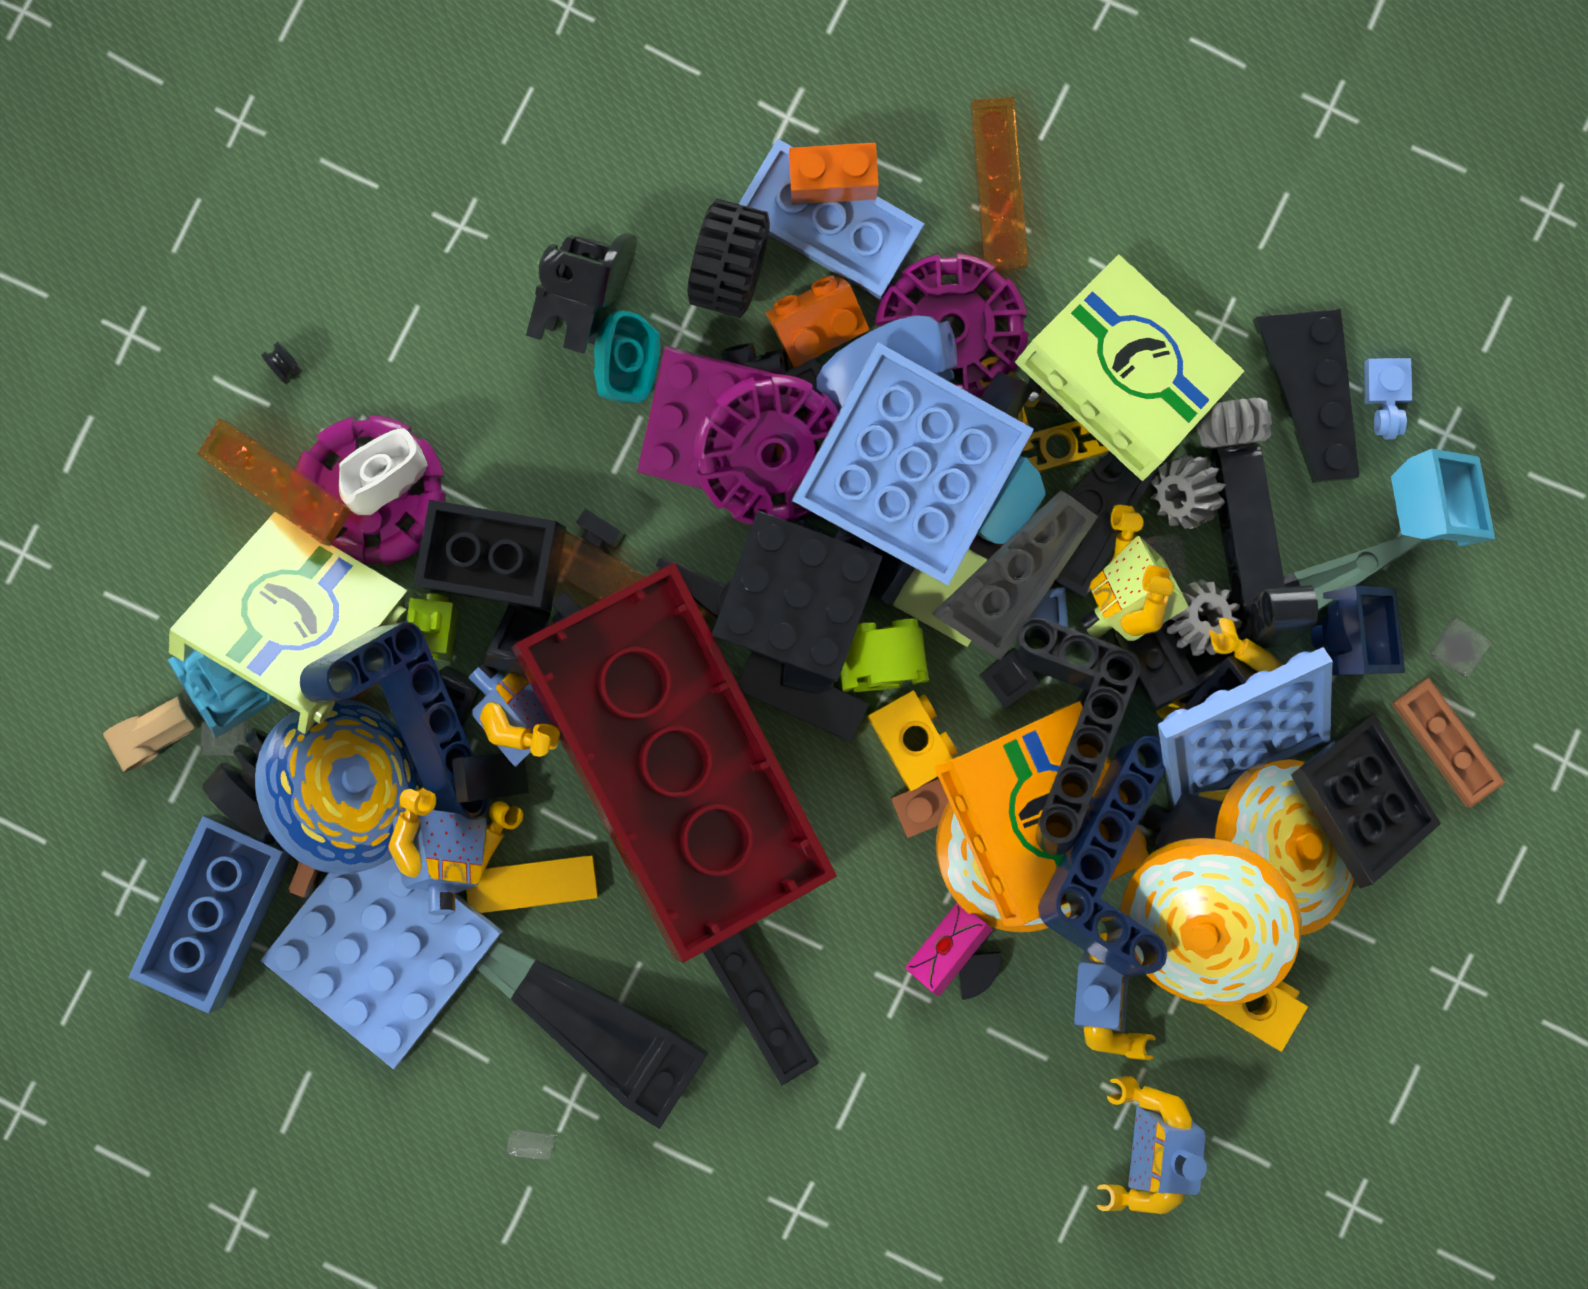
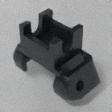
[526,233,637,354]

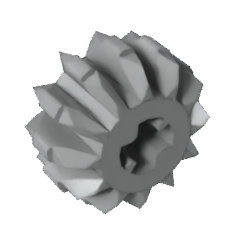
[1197,398,1272,449]
[1150,454,1226,529]
[1167,582,1243,656]

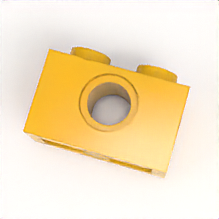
[867,690,958,791]
[1203,981,1308,1052]

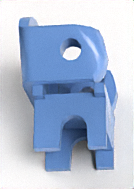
[816,316,958,409]

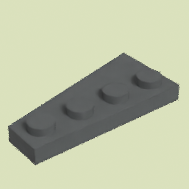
[932,491,1098,660]

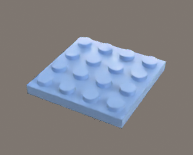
[792,343,1034,585]
[1158,647,1333,808]
[260,858,503,1069]

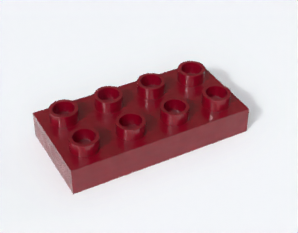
[511,562,837,963]

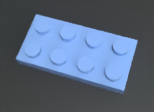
[739,139,924,300]

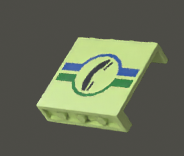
[1015,254,1244,481]
[169,512,408,734]

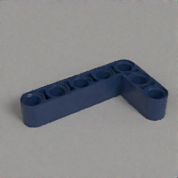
[299,622,490,820]
[1038,736,1167,977]

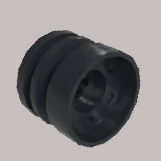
[202,728,276,844]

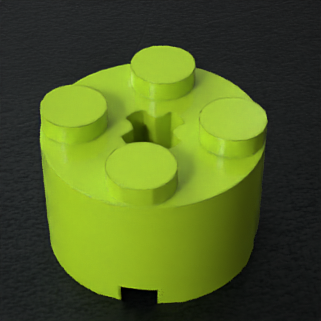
[841,619,929,692]

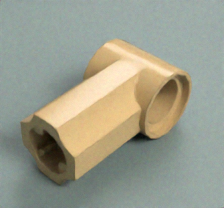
[103,697,199,773]

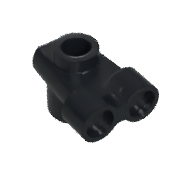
[720,343,789,375]

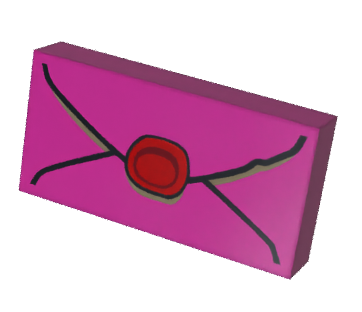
[905,903,993,997]

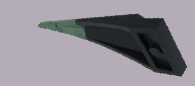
[1114,535,1426,711]
[475,940,708,1129]

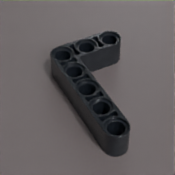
[1210,443,1318,649]
[1015,618,1140,856]

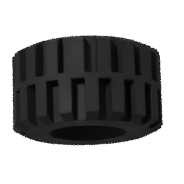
[687,198,770,318]

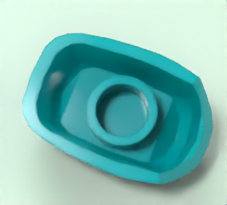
[594,310,660,404]

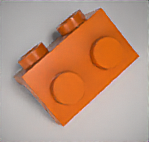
[765,276,870,368]

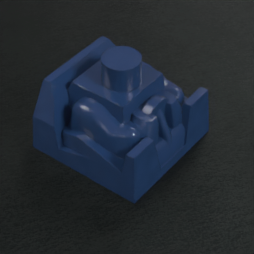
[1311,586,1405,676]

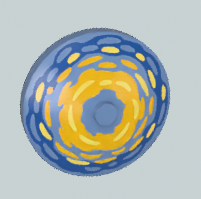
[255,699,423,874]

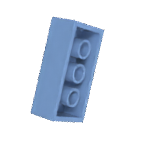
[129,814,292,1014]

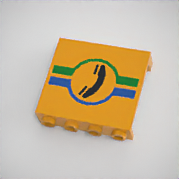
[934,701,1149,928]

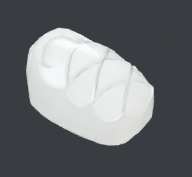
[339,429,428,515]

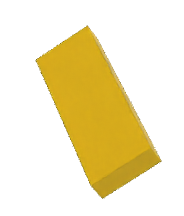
[466,854,599,913]

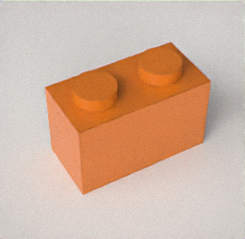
[789,143,879,205]

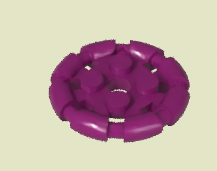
[875,253,1029,399]
[694,374,839,525]
[292,415,446,567]

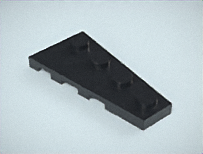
[1253,309,1359,483]
[1054,451,1160,599]

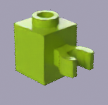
[406,593,459,662]

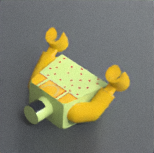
[1081,505,1189,641]

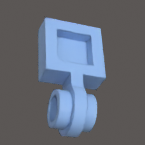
[1364,358,1412,440]

